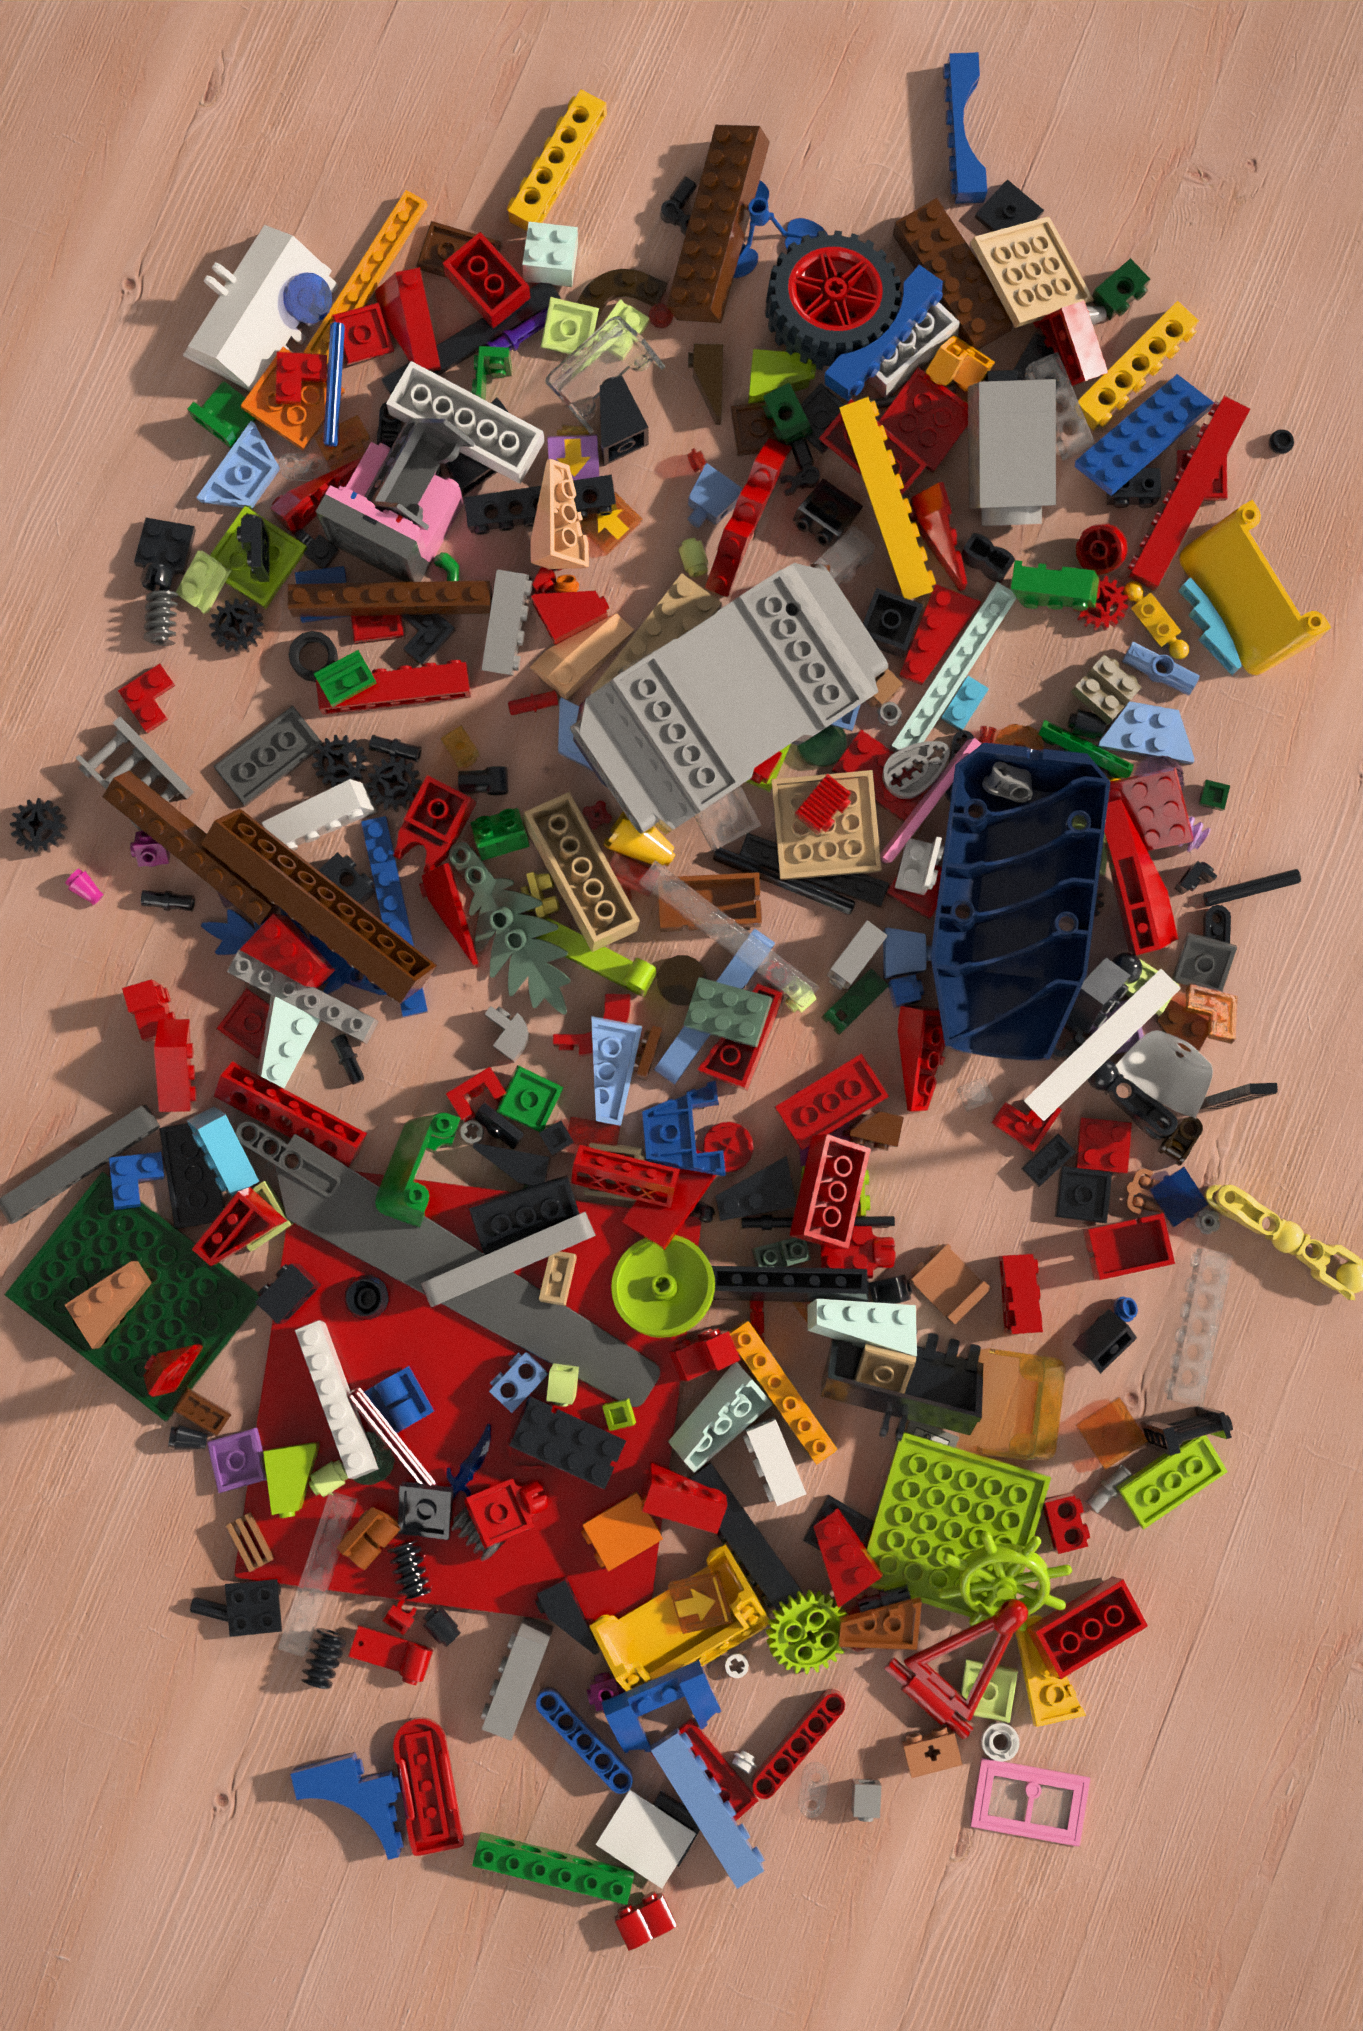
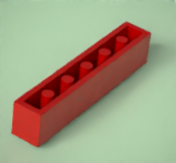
[316,660,471,715]

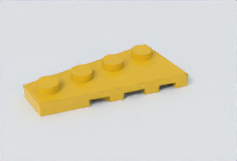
[1016,1615,1086,1727]

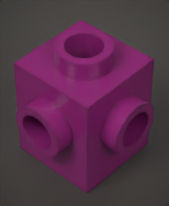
[130,830,171,867]
[586,1672,625,1713]

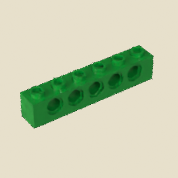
[472,1832,634,1905]

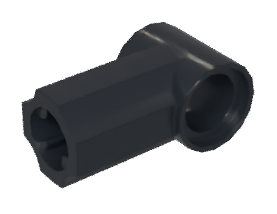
[458,766,508,796]

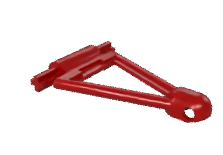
[884,1599,1028,1739]

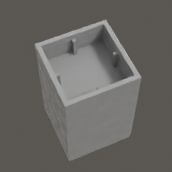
[968,379,1056,526]

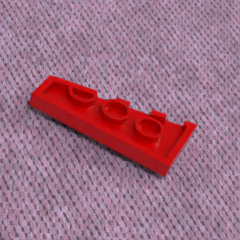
[899,584,982,685]

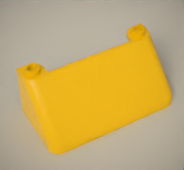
[1179,499,1331,675]
[589,1544,769,1692]

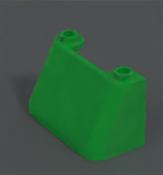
[375,1113,460,1228]

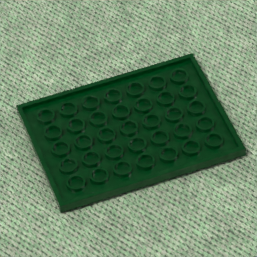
[4,1172,259,1422]

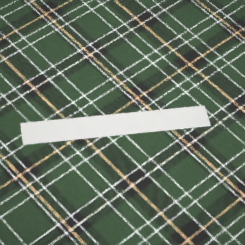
[1024,969,1181,1121]

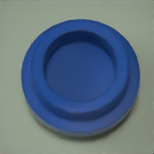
[1114,1296,1138,1323]

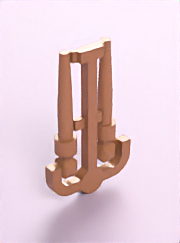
[1126,1169,1198,1222]

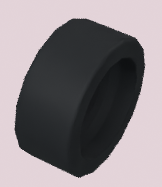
[288,631,338,682]

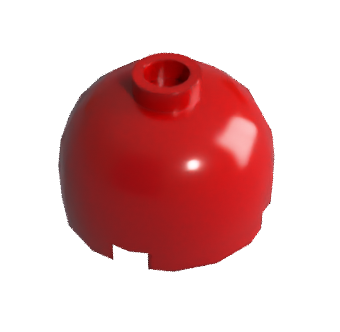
[1076,524,1128,575]

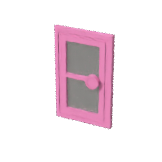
[970,1757,1090,1847]

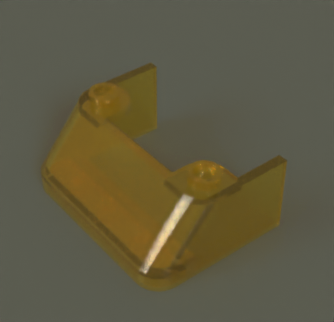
[977,1348,1066,1461]

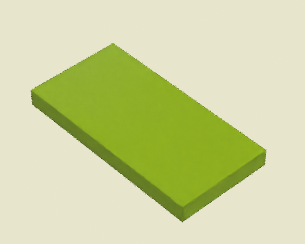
[1116,1435,1228,1530]

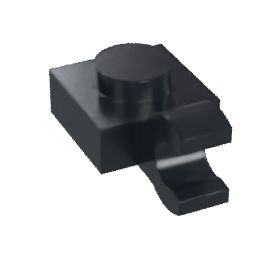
[294,528,340,569]

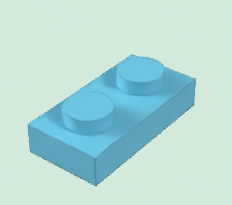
[941,676,989,731]

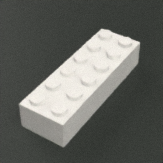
[386,361,544,484]

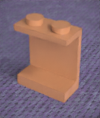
[909,1244,991,1324]

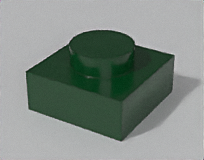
[1198,779,1230,811]

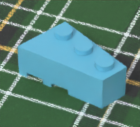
[187,1106,259,1196]

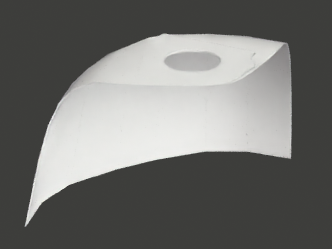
[1116,1030,1213,1118]

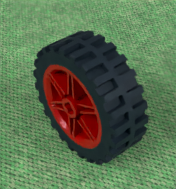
[765,230,902,370]

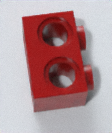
[1043,1493,1090,1554]

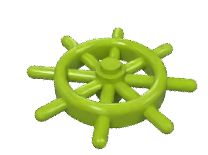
[938,1531,1072,1631]

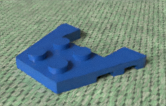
[642,1080,726,1176]

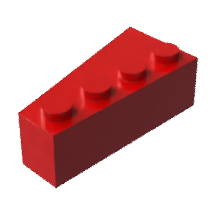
[697,984,784,1091]

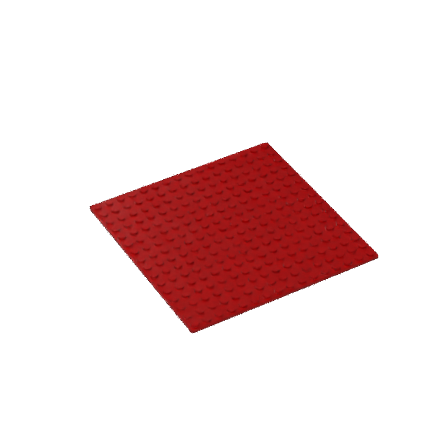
[234,1171,701,1625]

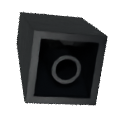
[600,375,649,466]

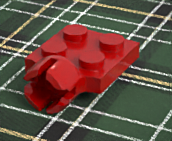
[821,1226,896,1279]
[464,1478,548,1549]

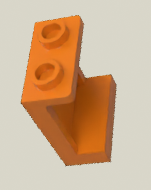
[581,1491,663,1571]

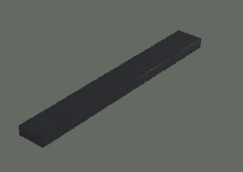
[381,282,561,395]
[1200,1083,1278,1109]

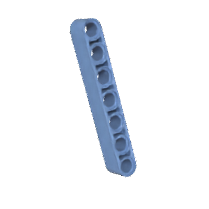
[654,929,775,1085]

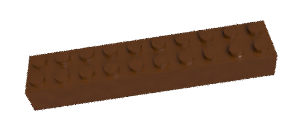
[201,808,437,1004]

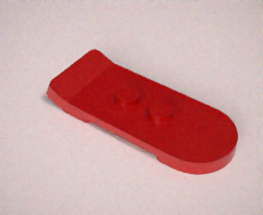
[393,1717,464,1856]

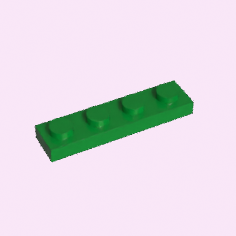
[1038,720,1134,779]

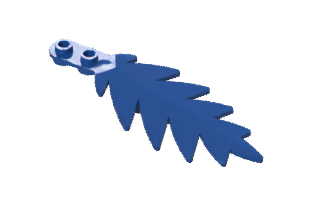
[201,908,387,995]

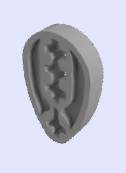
[882,741,950,799]

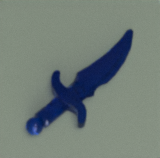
[446,1423,491,1500]

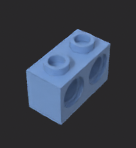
[489,1352,549,1413]

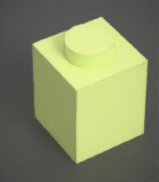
[546,1363,579,1406]

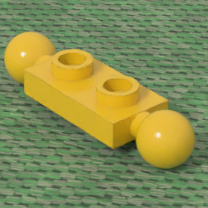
[1123,581,1189,660]

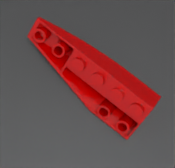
[1103,799,1178,955]

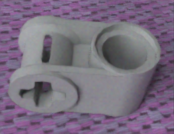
[982,762,1032,803]

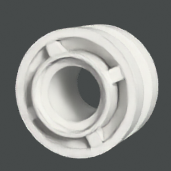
[981,1722,1019,1762]

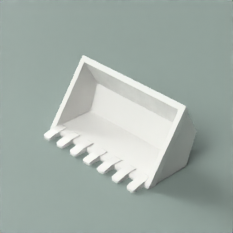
[183,225,338,391]

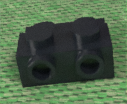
[793,478,863,548]
[237,514,270,582]

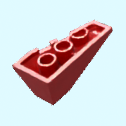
[375,267,441,372]
[270,458,361,537]
[897,1006,945,1111]

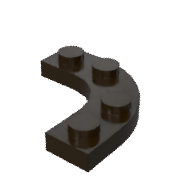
[577,269,668,322]

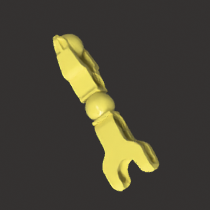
[1204,1185,1363,1300]

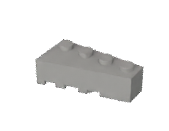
[480,1617,554,1741]

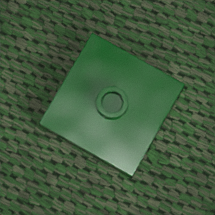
[495,1065,564,1133]

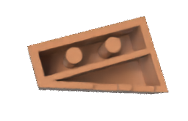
[65,1261,152,1349]

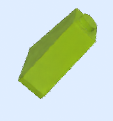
[748,349,816,404]
[263,1442,320,1518]

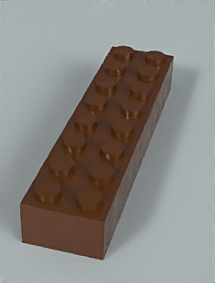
[666,124,770,323]

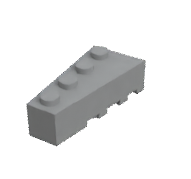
[482,569,532,675]

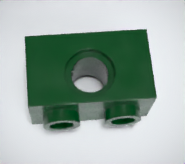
[1092,258,1151,320]
[762,382,813,446]

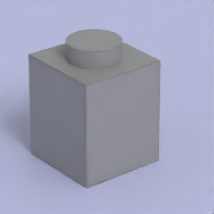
[851,1779,881,1822]

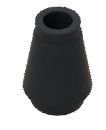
[168,1425,208,1451]

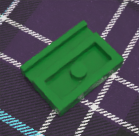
[314,650,377,707]

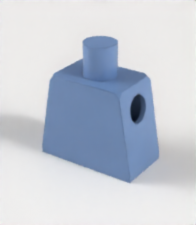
[687,463,743,528]
[883,928,932,979]

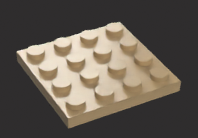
[970,216,1094,328]
[772,770,882,880]

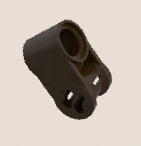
[1158,1117,1203,1166]

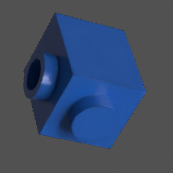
[888,975,924,1008]

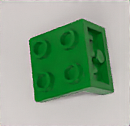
[472,346,512,400]
[187,382,256,449]

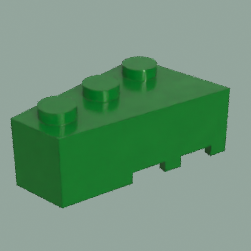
[1011,560,1099,611]

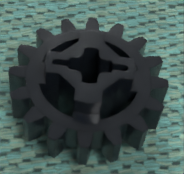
[209,598,265,654]
[312,735,368,788]
[367,756,422,812]
[10,798,68,854]

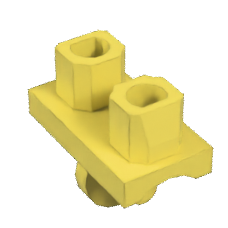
[520,872,560,919]

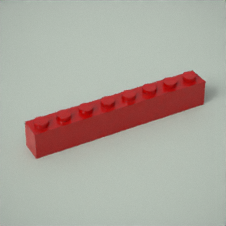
[1128,395,1251,590]

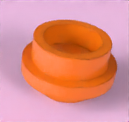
[554,575,579,593]

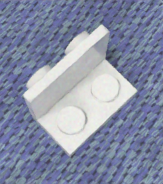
[895,837,944,895]

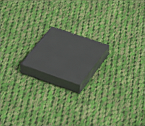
[1172,932,1237,994]

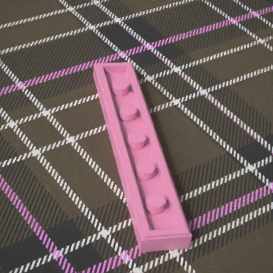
[880,738,981,863]

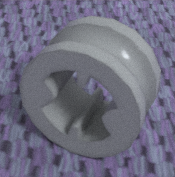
[461,1120,484,1144]

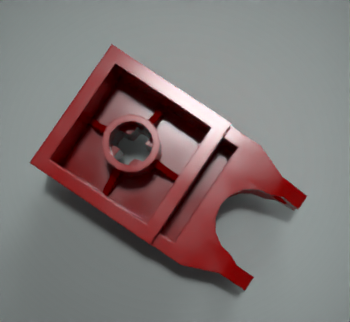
[393,775,477,873]

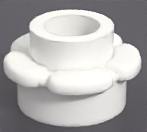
[732,1750,757,1774]

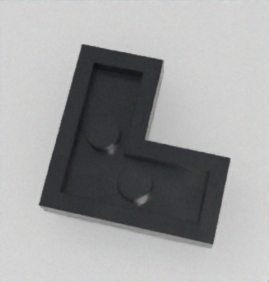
[401,613,456,666]

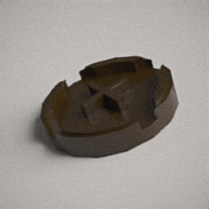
[657,955,707,1006]

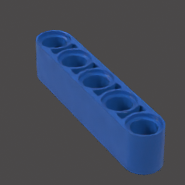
[536,1687,633,1794]

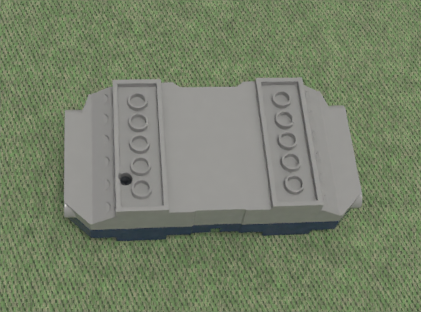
[570,563,888,834]

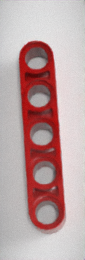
[751,1689,845,1799]

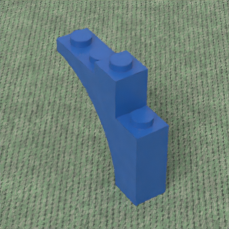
[290,1752,404,1860]

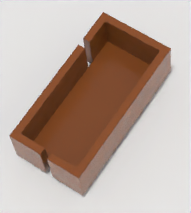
[657,873,762,932]

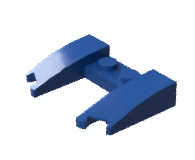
[601,1660,721,1753]

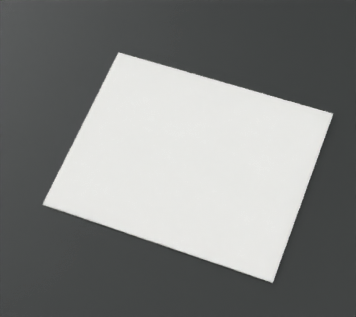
[596,1790,696,1889]

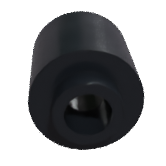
[1067,709,1106,739]
[422,1607,461,1647]

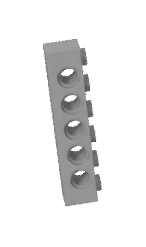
[227,949,379,1044]

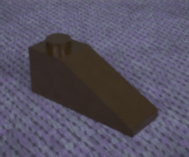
[688,344,723,425]

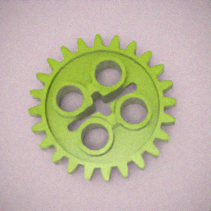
[766,1589,847,1674]

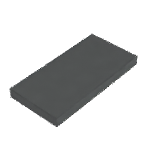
[213,706,325,807]

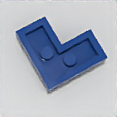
[109,1152,164,1210]

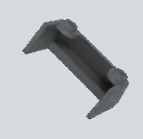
[365,418,476,530]

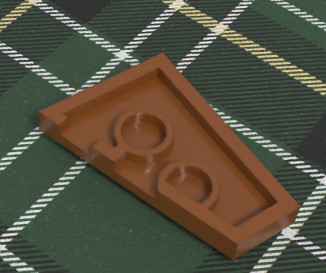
[838,1597,922,1650]

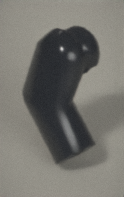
[692,1200,715,1223]

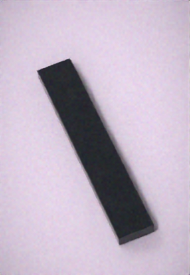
[739,833,889,908]

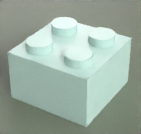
[522,222,578,287]

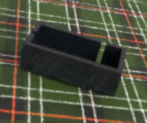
[507,1396,626,1489]

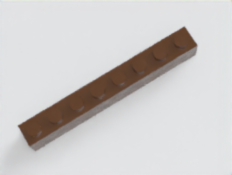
[288,581,492,617]
[102,771,280,926]

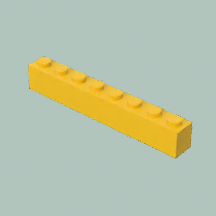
[839,397,936,599]

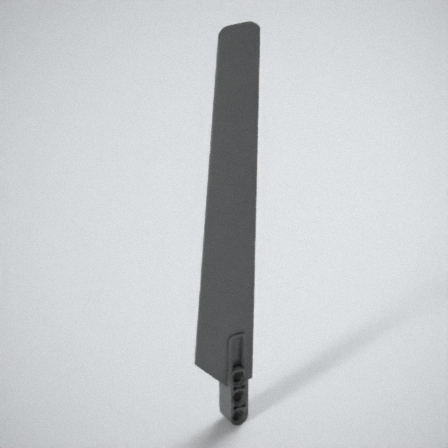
[236,1122,660,1407]

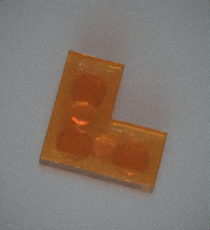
[1185,984,1238,1044]

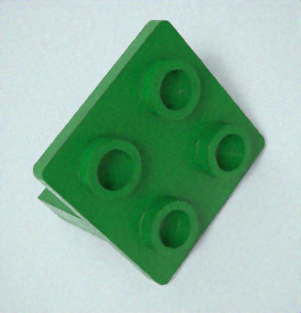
[470,808,530,861]

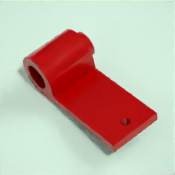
[348,1625,434,1685]

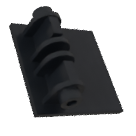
[225,1579,282,1637]

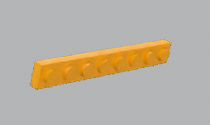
[304,190,428,365]

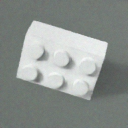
[743,1417,806,1506]

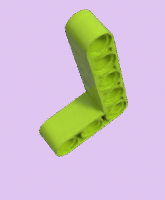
[536,918,656,997]

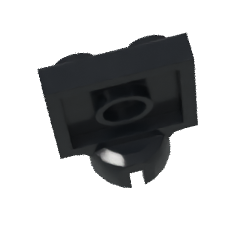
[134,517,196,592]

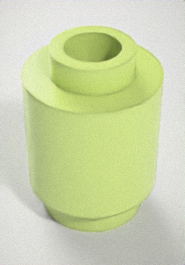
[678,538,709,577]
[309,1460,348,1497]

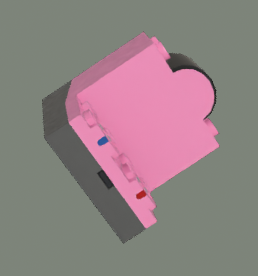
[316,442,464,582]

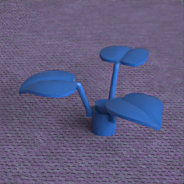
[733,180,828,279]

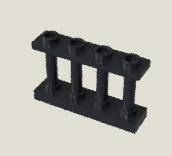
[1140,1405,1233,1456]

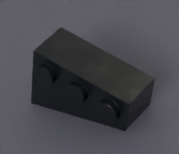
[715,1156,796,1222]

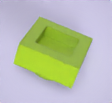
[602,1398,636,1431]

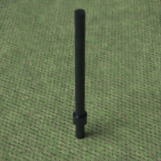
[741,1215,895,1231]

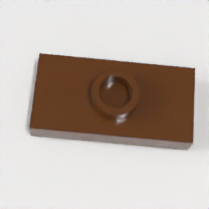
[172,1387,231,1437]

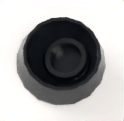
[345,1275,389,1320]

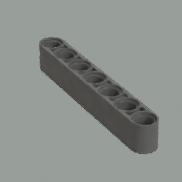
[0,1105,160,1224]

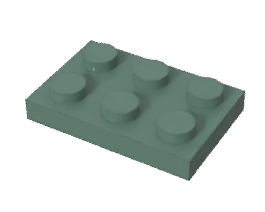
[683,977,773,1047]

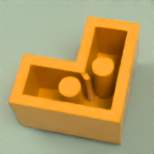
[925,335,995,392]

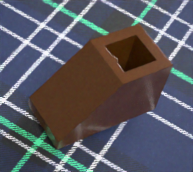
[842,1111,904,1151]

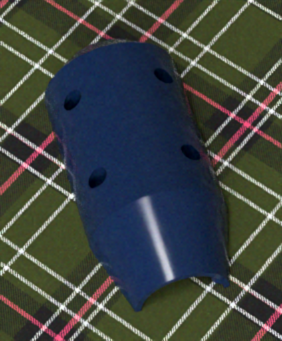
[931,742,1110,1061]

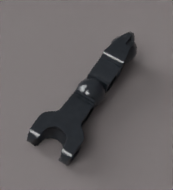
[1051,1019,1178,1140]

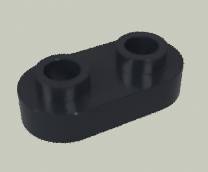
[1203,905,1231,943]

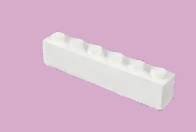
[295,1320,378,1479]

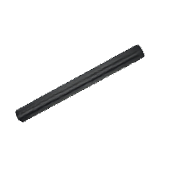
[713,847,855,914]

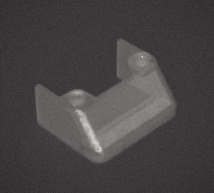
[545,316,665,434]

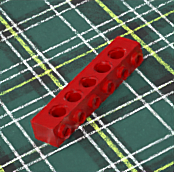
[213,1061,367,1168]

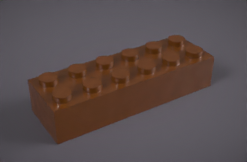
[892,198,1013,350]

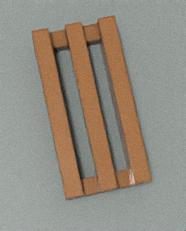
[226,1512,274,1572]

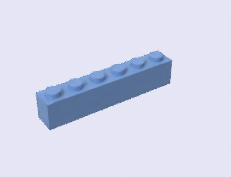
[651,1728,765,1889]

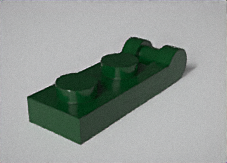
[821,968,889,1035]

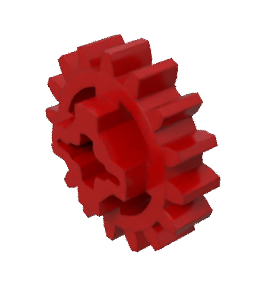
[1073,576,1128,631]

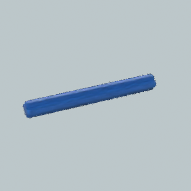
[323,322,345,447]

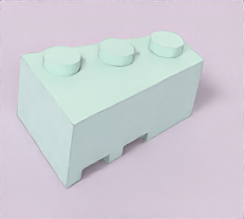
[257,995,320,1088]

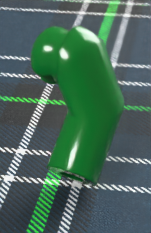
[434,552,459,581]

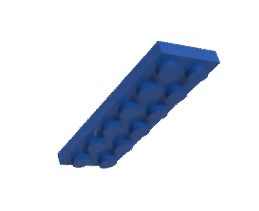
[1074,374,1214,496]

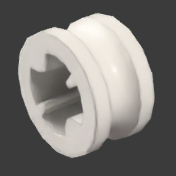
[725,1653,749,1678]

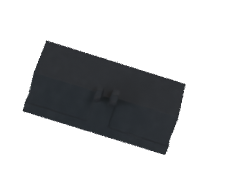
[821,1329,984,1442]

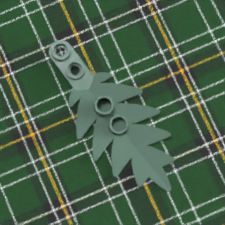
[449,842,571,1014]

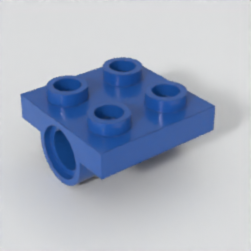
[364,1366,434,1433]

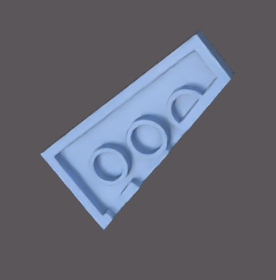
[591,1016,642,1126]

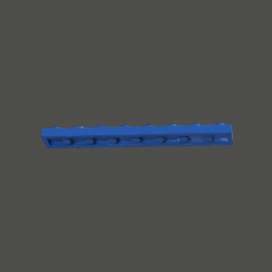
[361,816,428,1018]

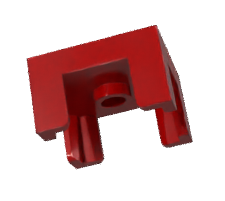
[446,1067,507,1122]

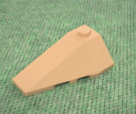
[531,459,589,569]
[530,613,634,700]

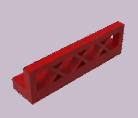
[571,1145,680,1208]

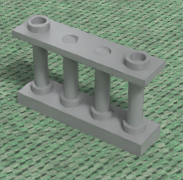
[76,717,194,831]

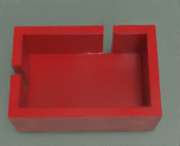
[1083,1213,1175,1280]

